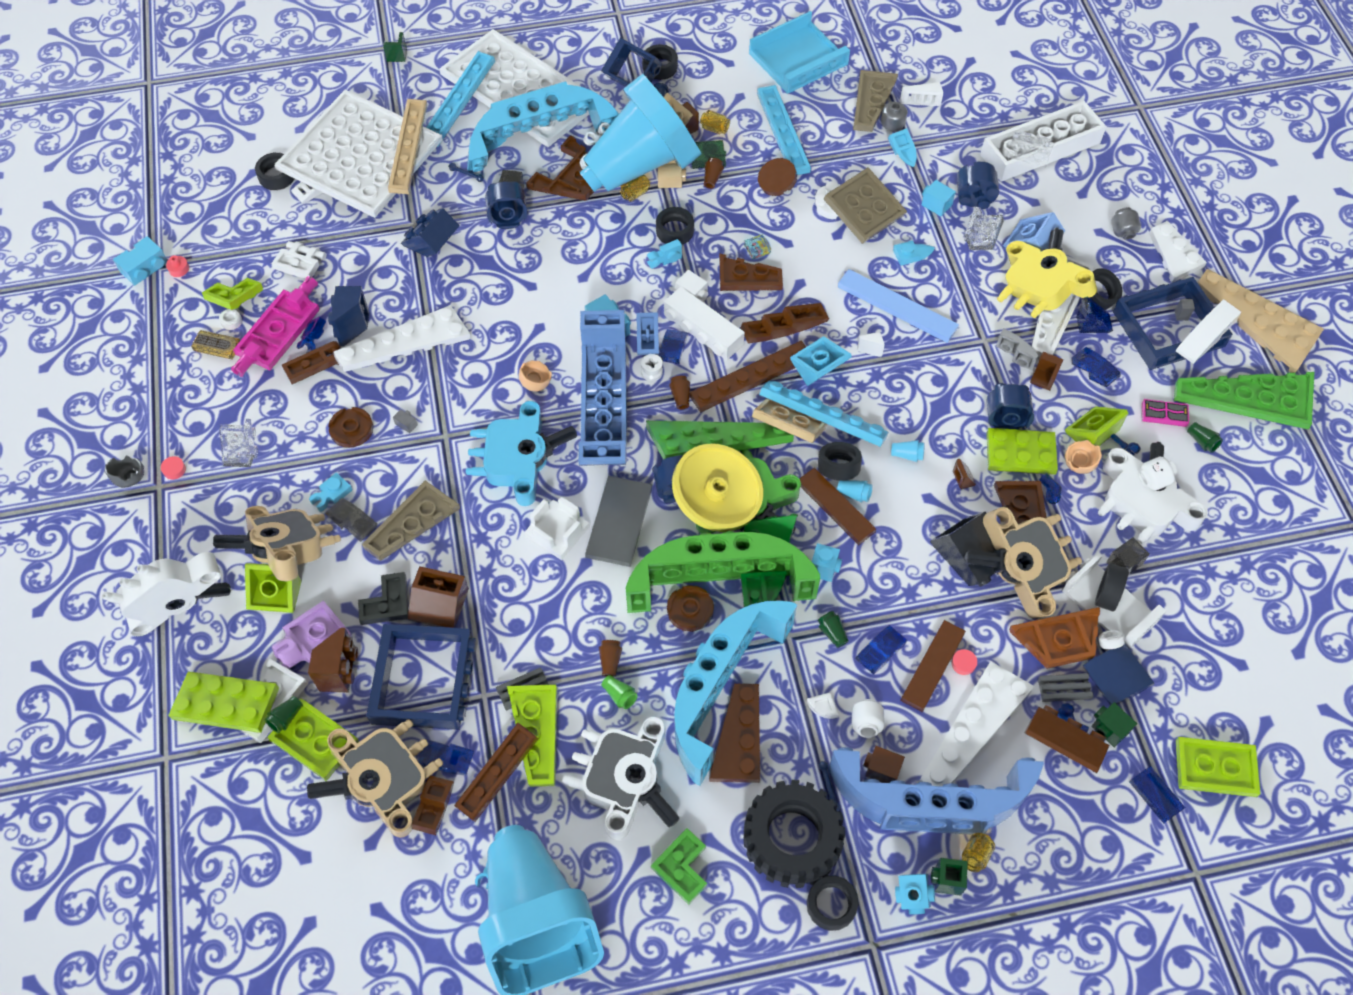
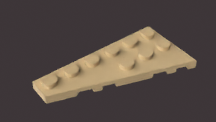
[1198,269,1324,373]

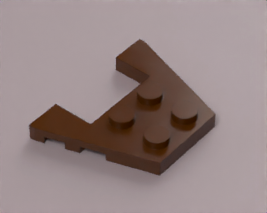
[526,135,594,201]

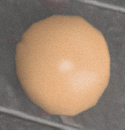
[519,360,552,392]
[1064,440,1102,474]

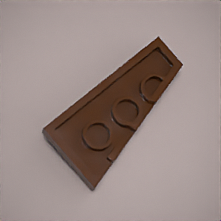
[993,481,1047,524]
[709,683,760,783]

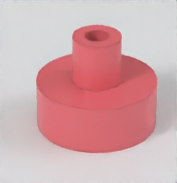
[166,255,189,277]

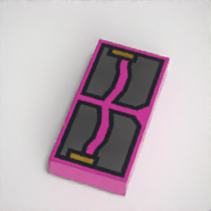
[1142,399,1189,427]

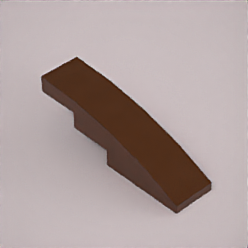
[740,303,829,344]

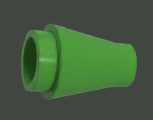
[601,675,638,709]

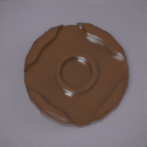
[757,158,798,196]
[328,407,374,448]
[667,585,714,632]

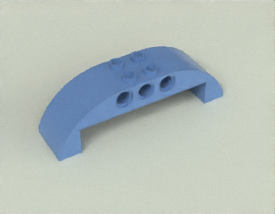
[578,310,627,466]

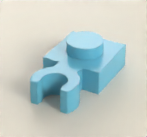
[647,239,682,269]
[309,472,352,512]

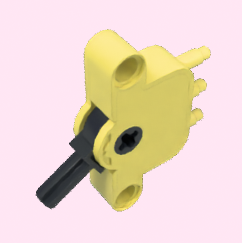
[997,227,1097,318]

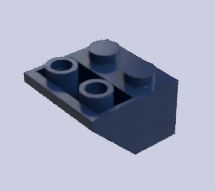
[401,208,460,257]
[328,286,370,346]

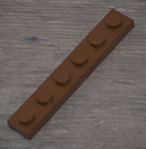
[690,340,806,413]

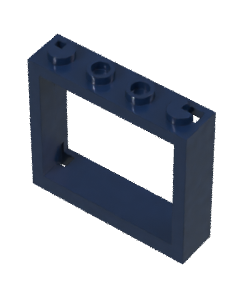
[1113,277,1233,370]
[366,624,476,730]

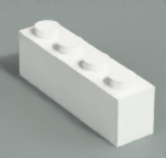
[664,287,745,360]

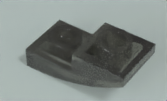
[325,498,378,542]

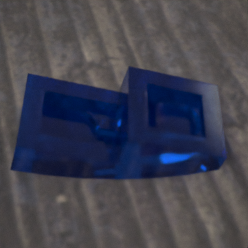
[659,329,688,364]
[1071,347,1121,387]
[855,625,908,675]
[418,738,474,776]

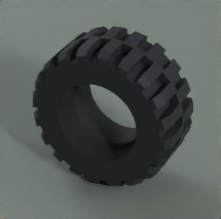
[743,780,845,888]

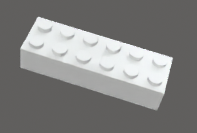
[980,101,1106,182]

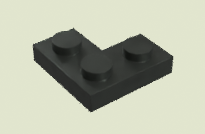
[358,572,409,625]

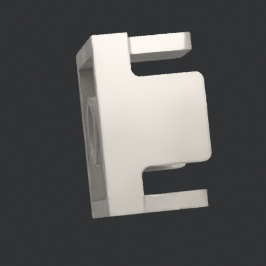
[524,497,590,560]

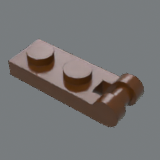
[282,341,341,385]

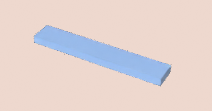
[838,269,959,343]

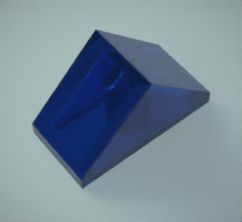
[1076,296,1113,333]

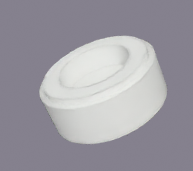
[219,309,242,330]
[1098,630,1125,649]

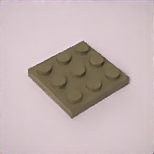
[823,167,907,244]

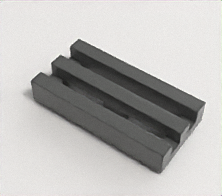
[496,667,549,711]
[1038,673,1093,702]

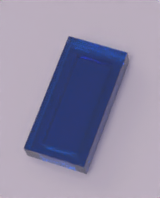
[1129,766,1186,824]

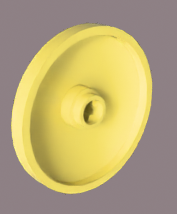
[672,444,763,532]

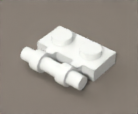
[271,241,326,280]

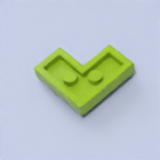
[202,278,263,310]

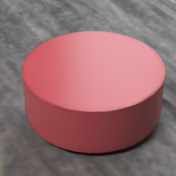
[161,456,186,480]
[951,649,977,675]

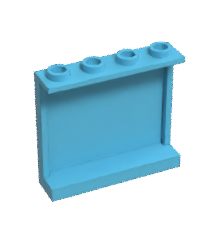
[749,11,850,94]

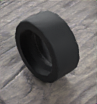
[642,44,678,80]
[255,152,295,190]
[656,207,694,245]
[1082,268,1122,311]
[818,442,862,481]
[1095,563,1129,612]
[806,875,859,931]

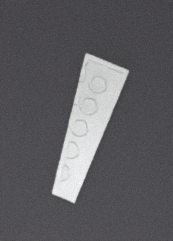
[1031,256,1095,358]
[334,305,470,372]
[918,661,1034,786]

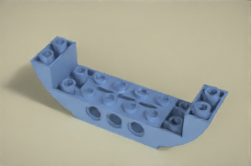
[829,747,1044,835]

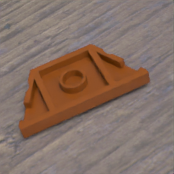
[1009,607,1100,669]

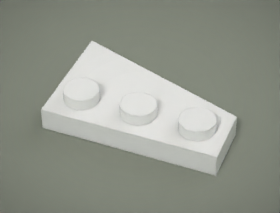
[1149,221,1207,283]
[241,658,308,743]

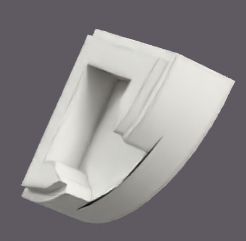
[806,692,839,719]

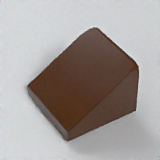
[952,459,976,489]

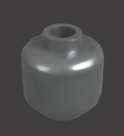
[881,102,908,132]
[1111,207,1141,240]

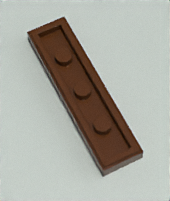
[799,467,876,546]
[900,620,966,713]
[454,723,539,822]

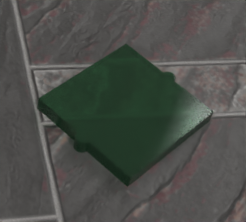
[691,140,726,169]

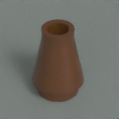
[703,158,724,189]
[669,375,690,410]
[598,640,623,677]

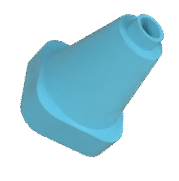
[579,74,702,192]
[478,825,604,995]

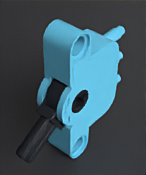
[466,401,577,506]

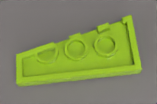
[507,685,558,787]

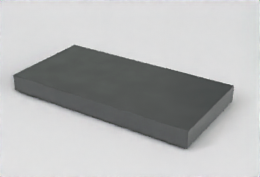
[585,476,652,567]

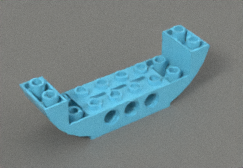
[467,81,619,172]

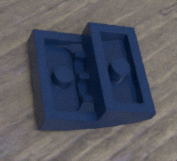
[1083,643,1155,705]

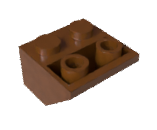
[408,566,469,628]
[308,628,358,693]

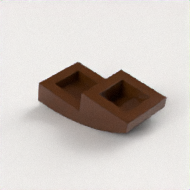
[412,775,454,836]

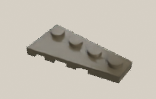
[853,70,898,132]
[362,480,460,561]

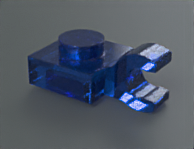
[297,316,326,353]

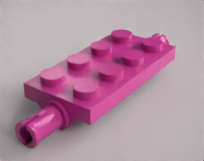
[231,276,320,377]

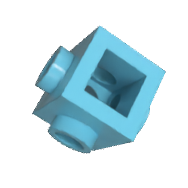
[895,874,935,914]

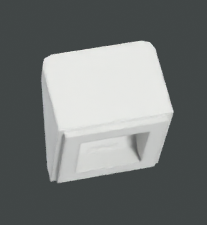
[857,332,884,357]

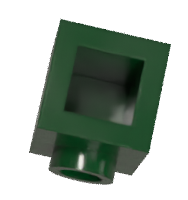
[1091,702,1138,748]
[931,858,968,896]

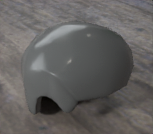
[104,455,144,488]

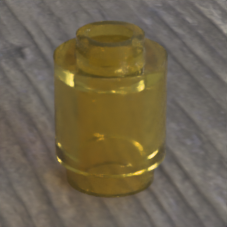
[700,110,730,135]
[620,175,650,202]
[962,833,995,873]

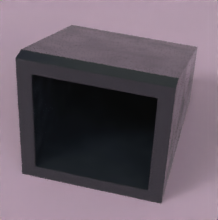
[930,511,998,587]

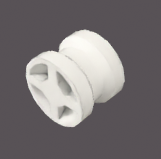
[641,354,663,381]

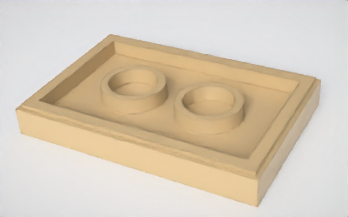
[752,398,827,443]

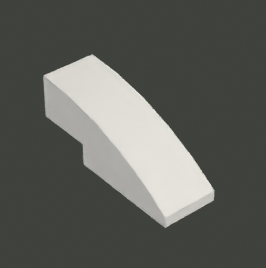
[1176,299,1241,364]

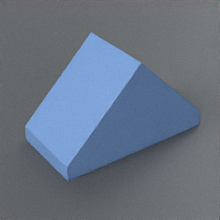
[636,312,659,355]

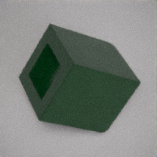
[383,32,407,62]

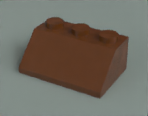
[1024,705,1110,773]

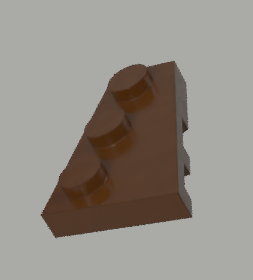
[719,253,783,291]

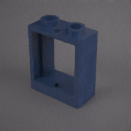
[601,37,662,87]

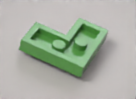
[651,828,707,905]

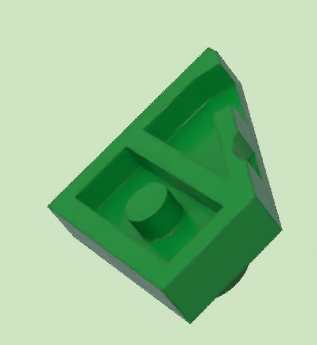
[744,513,798,543]
[740,571,786,607]

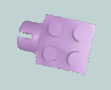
[272,600,352,669]

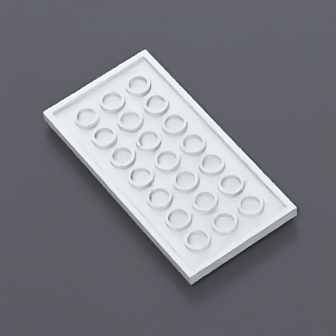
[439,29,589,147]

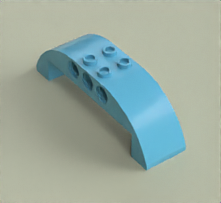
[674,601,797,786]

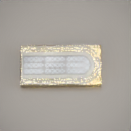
[191,330,240,360]

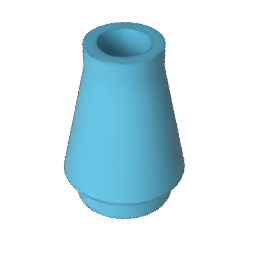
[891,440,925,462]
[837,480,873,503]

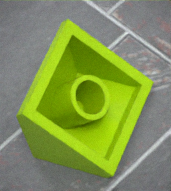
[1065,406,1129,446]
[245,563,302,613]

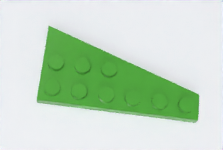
[1174,372,1315,429]
[646,420,794,460]

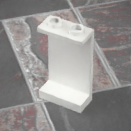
[1062,553,1166,649]

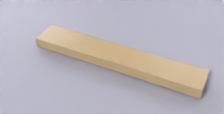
[388,99,427,194]

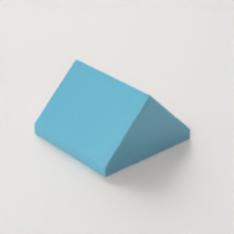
[790,336,852,386]

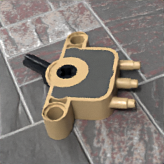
[213,506,341,581]
[965,507,1082,619]
[307,719,443,838]

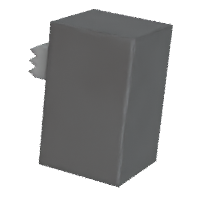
[1175,299,1195,321]
[393,409,418,433]

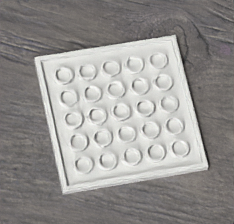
[275,90,443,218]

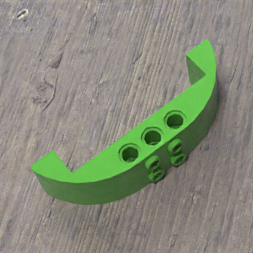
[625,531,820,613]

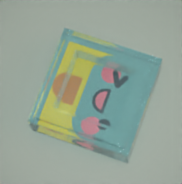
[744,234,771,260]

